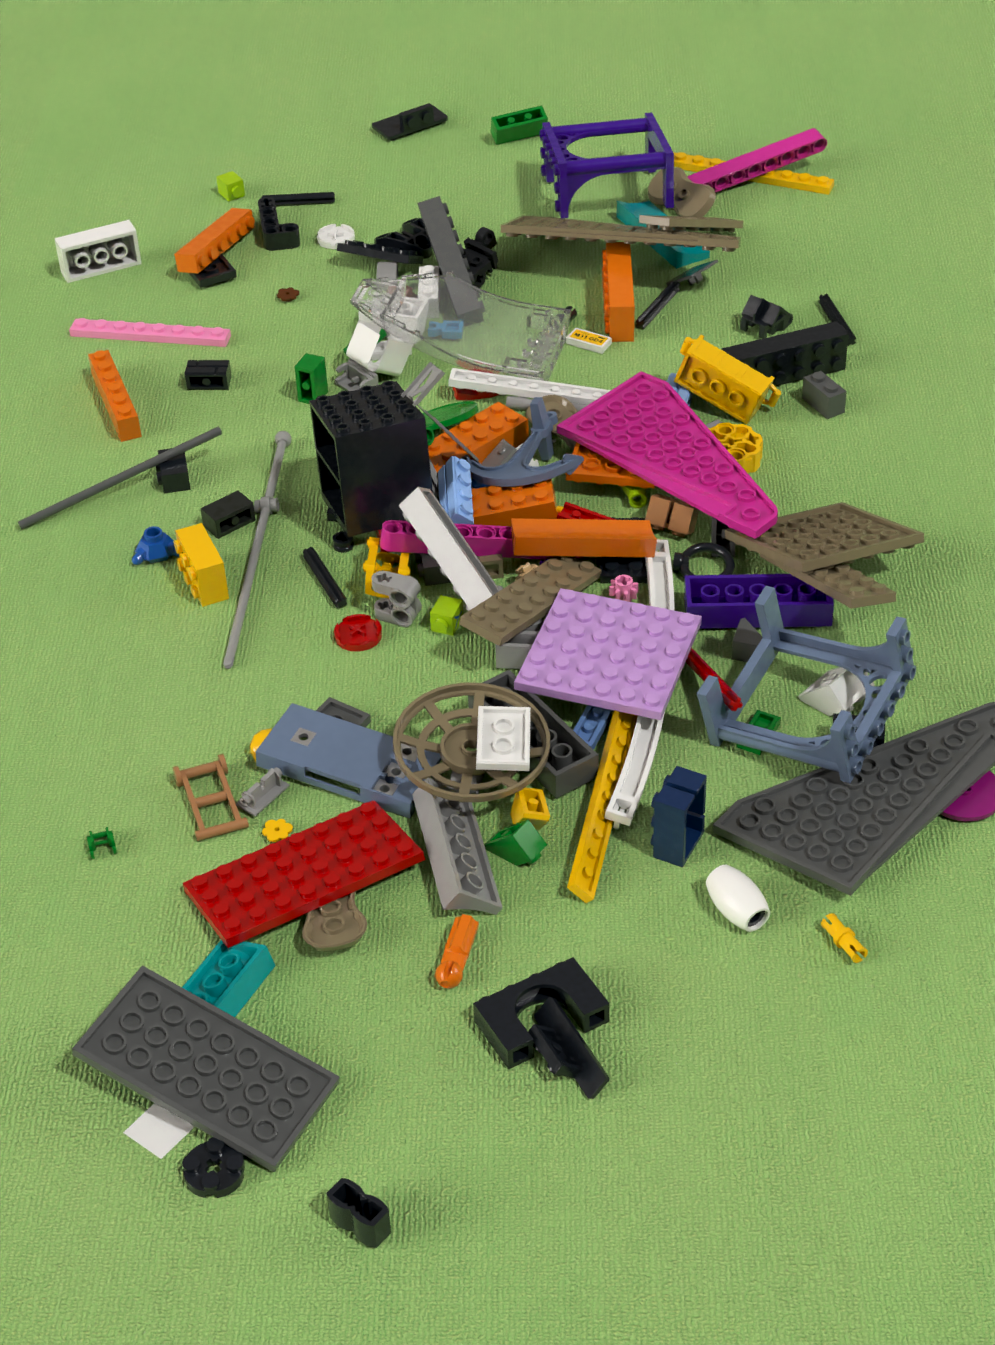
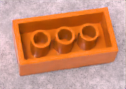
[472,478,558,527]

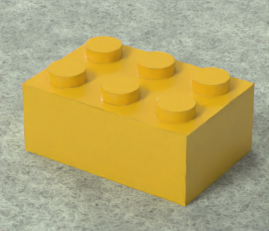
[173,523,229,607]

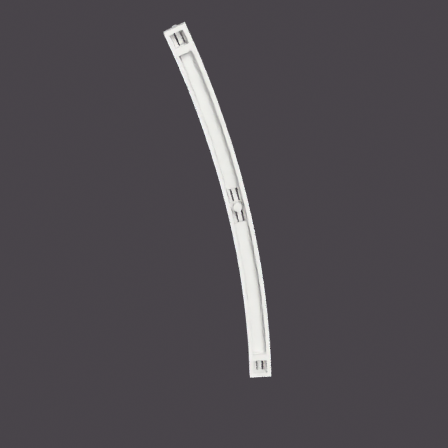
[604,539,675,829]

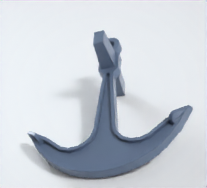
[461,397,584,487]

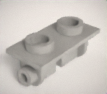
[236,767,290,816]

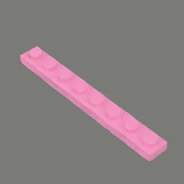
[69,318,231,347]

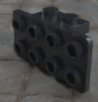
[372,103,448,140]

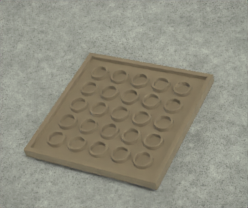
[725,502,924,574]

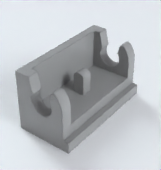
[335,358,378,391]

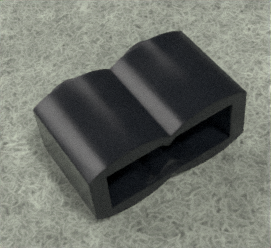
[326,1178,391,1248]

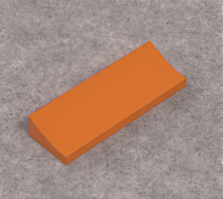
[510,518,657,557]

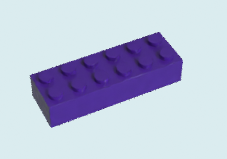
[684,574,834,629]

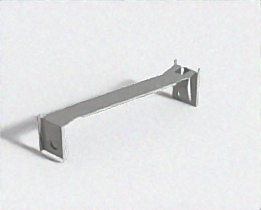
[401,362,517,467]

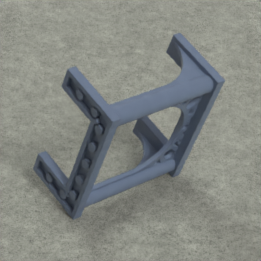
[697,586,916,783]

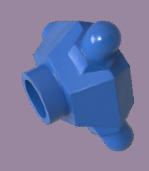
[132,526,180,565]

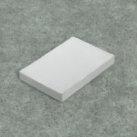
[476,706,531,771]

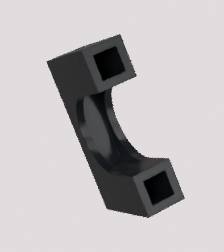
[473,957,609,1070]

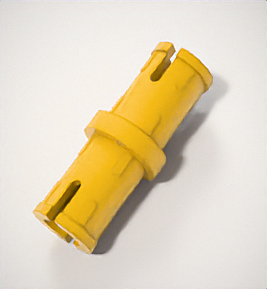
[821,913,868,963]

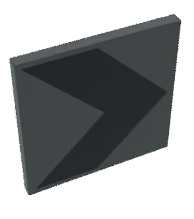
[666,259,718,286]

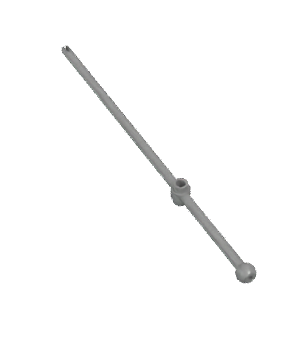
[223,431,292,669]

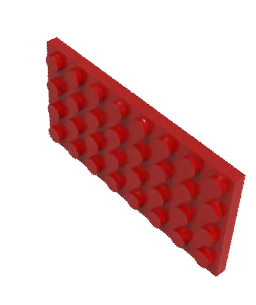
[183,801,425,948]

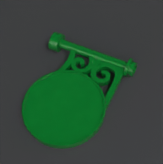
[422,401,479,445]

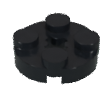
[182,1137,245,1198]

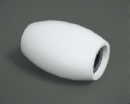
[706,865,770,932]

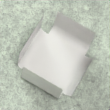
[346,320,413,376]

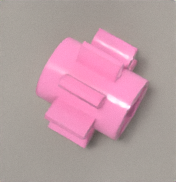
[609,575,638,602]

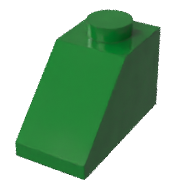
[484,819,547,866]

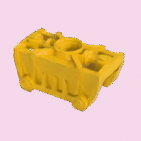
[362,537,411,598]

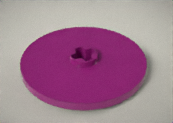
[941,771,995,821]

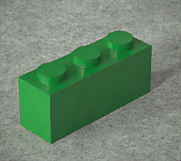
[490,105,548,145]

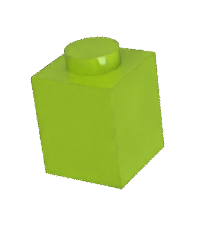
[216,171,245,202]
[430,595,464,636]

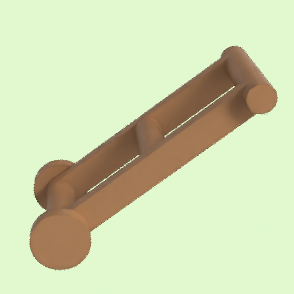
[173,754,249,841]

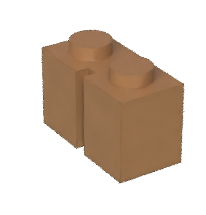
[645,494,699,537]

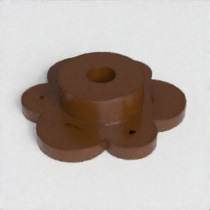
[277,287,300,302]

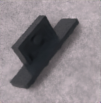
[528,997,610,1099]

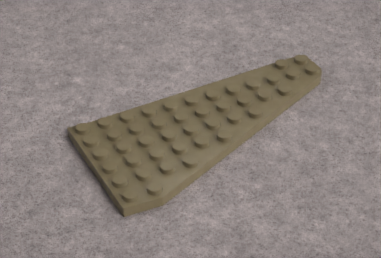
[501,215,741,252]

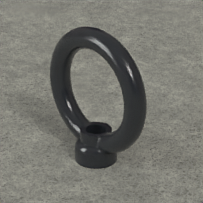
[673,542,735,579]

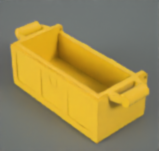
[674,335,781,425]

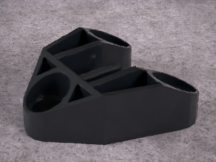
[374,218,432,259]

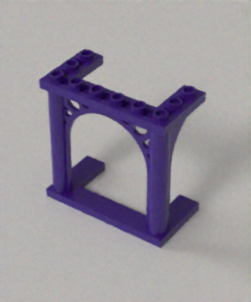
[539,112,674,219]

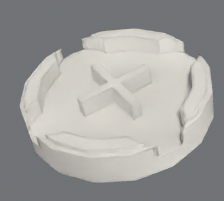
[317,224,355,249]

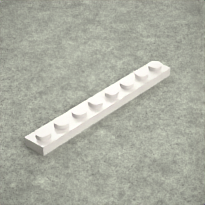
[448,368,611,405]

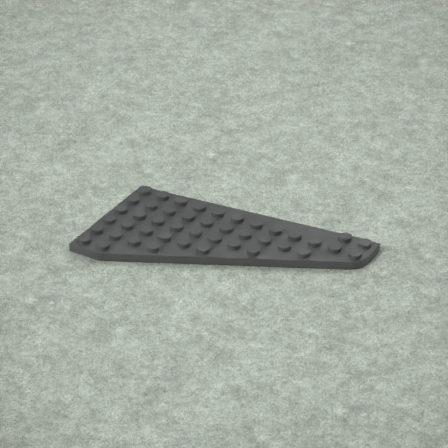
[713,702,995,896]

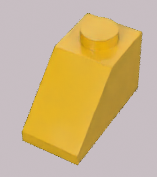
[510,787,550,830]

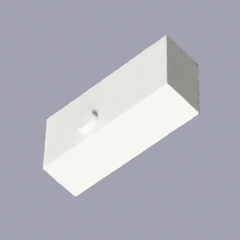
[54,220,142,283]

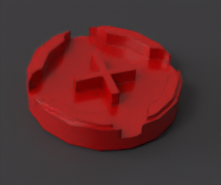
[334,614,382,652]

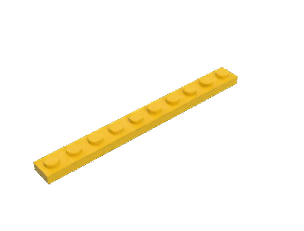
[673,152,834,195]
[567,711,638,903]

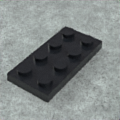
[337,240,424,264]
[600,517,647,584]

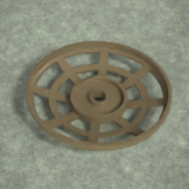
[393,682,550,802]

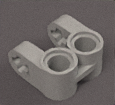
[371,571,422,627]

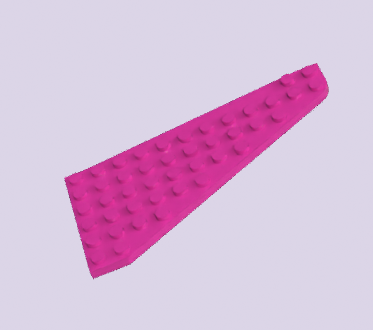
[557,371,778,539]

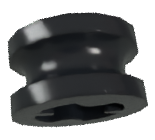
[333,531,354,553]

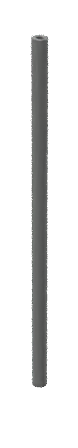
[18,426,222,529]

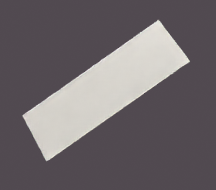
[123,1103,195,1159]

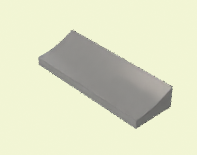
[412,778,503,915]

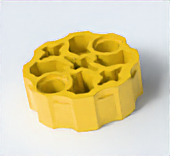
[708,422,763,473]

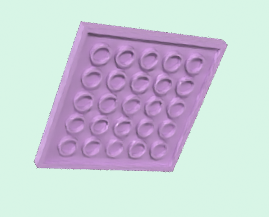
[514,588,702,720]

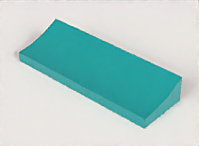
[617,201,710,269]
[182,940,276,1017]

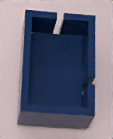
[650,766,707,868]

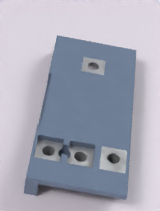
[256,703,442,818]

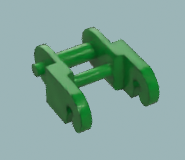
[87,827,117,859]

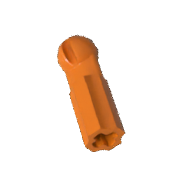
[435,914,479,989]

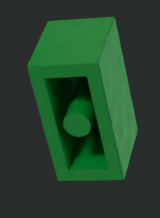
[294,353,328,404]

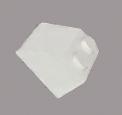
[798,667,875,716]

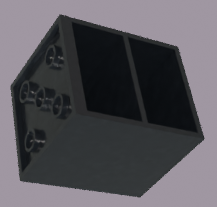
[309,381,433,537]

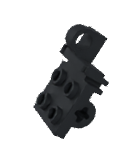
[439,227,498,289]

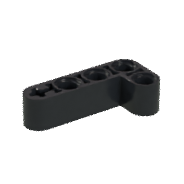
[258,197,300,251]

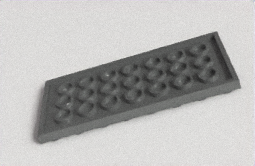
[72,965,340,1172]

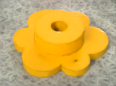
[262,819,293,842]

